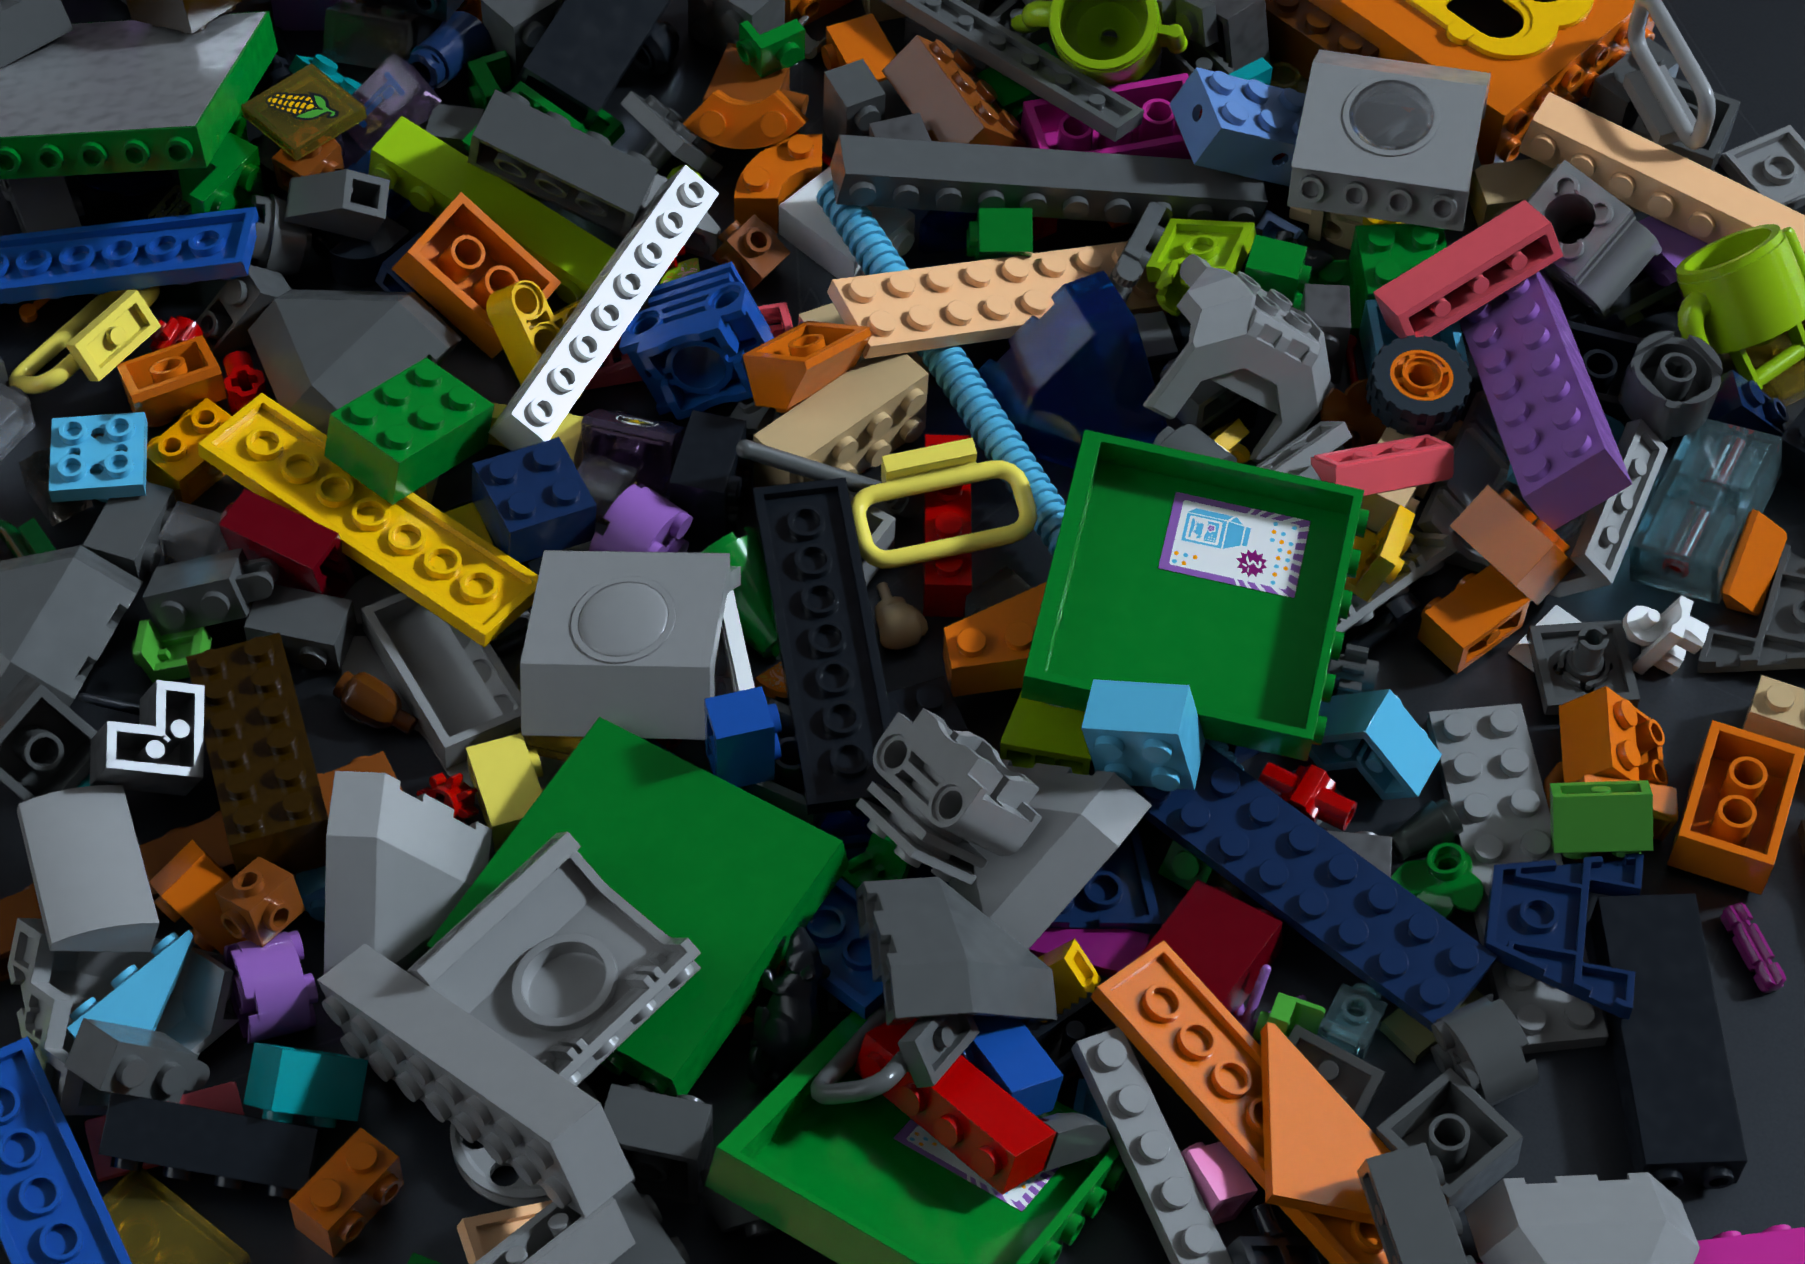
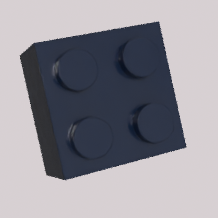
[471,437,597,563]

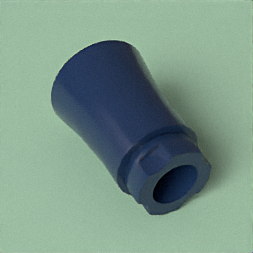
[403,11,492,92]

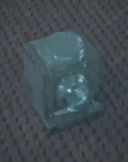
[1317,983,1388,1060]

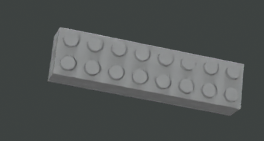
[317,944,634,1218]

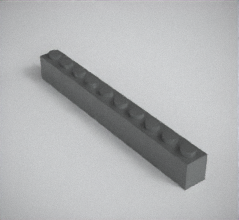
[830,135,1268,227]

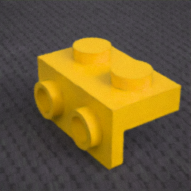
[1344,505,1416,602]

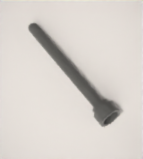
[736,439,924,519]

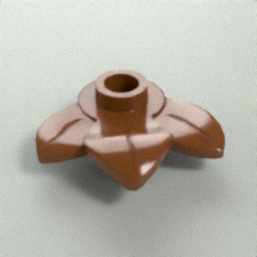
[1321,378,1387,449]

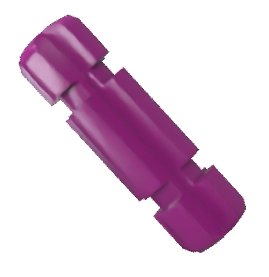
[1721,902,1786,994]

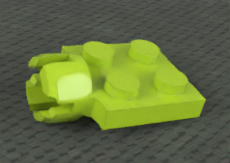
[1146,218,1256,317]

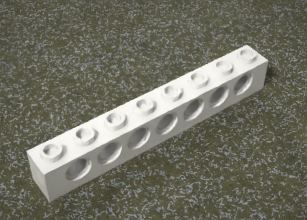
[488,165,719,451]

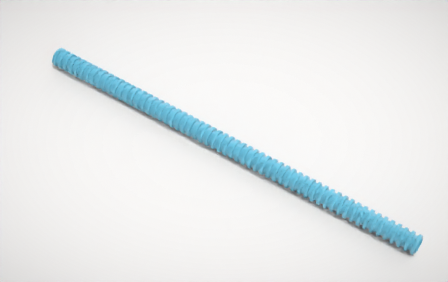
[816,180,1244,770]

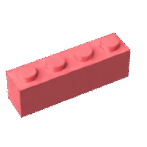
[1373,200,1563,339]

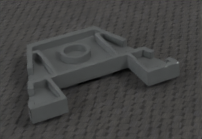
[1697,523,1805,673]

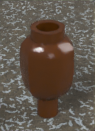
[333,671,418,735]

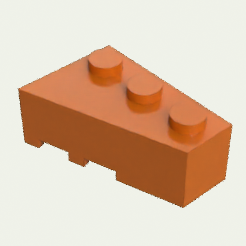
[943,582,1047,697]

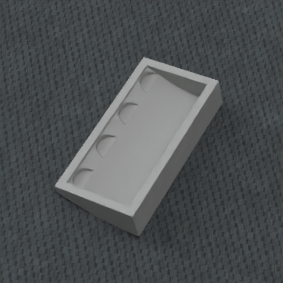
[361,592,521,769]
[17,785,159,952]

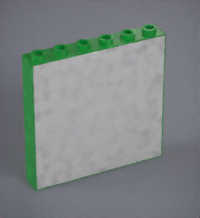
[0,11,278,179]

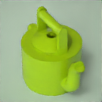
[1011,0,1188,87]
[1676,224,1805,390]

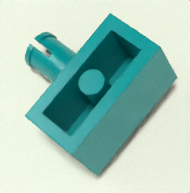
[243,1042,368,1128]

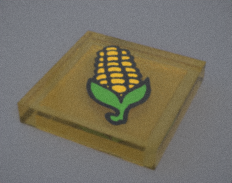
[241,63,367,161]

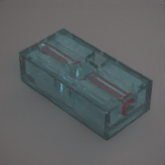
[1629,419,1782,604]

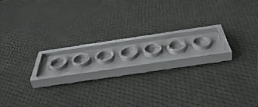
[1426,703,1608,1054]

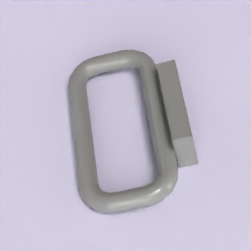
[1623,0,1716,150]

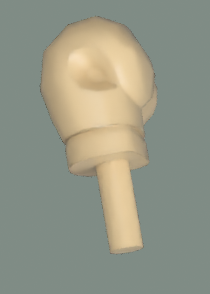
[874,582,928,650]

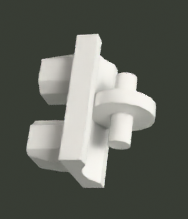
[1623,595,1709,675]

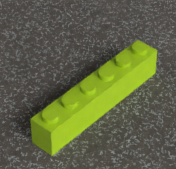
[368,116,616,304]

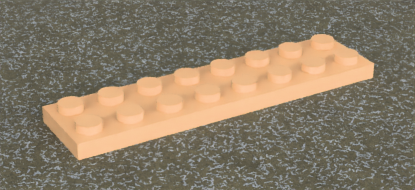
[827,241,1167,359]

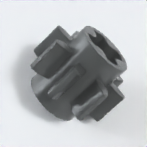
[1328,644,1379,696]

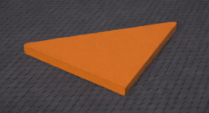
[1260,1022,1391,1225]

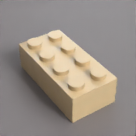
[753,353,929,488]

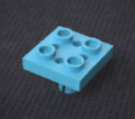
[49,412,148,503]

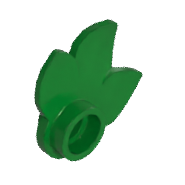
[1391,843,1484,919]

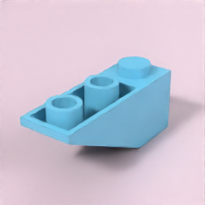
[67,930,195,1040]

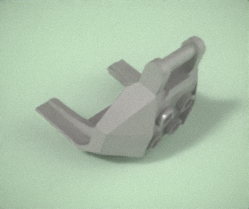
[1143,254,1331,464]

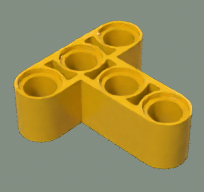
[486,280,584,400]

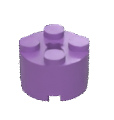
[589,483,693,552]
[223,930,318,1044]

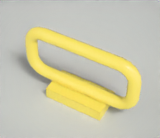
[9,286,161,394]
[851,437,1037,569]

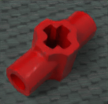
[223,351,267,416]
[1258,762,1357,831]

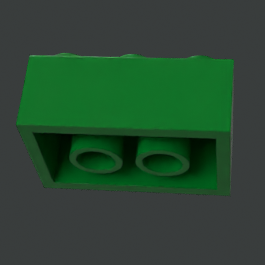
[324,357,494,505]

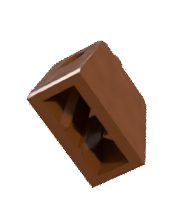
[703,43,809,115]

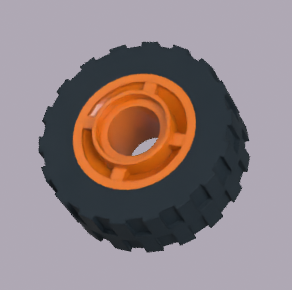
[1366,335,1472,437]

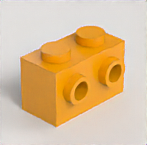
[146,397,232,509]

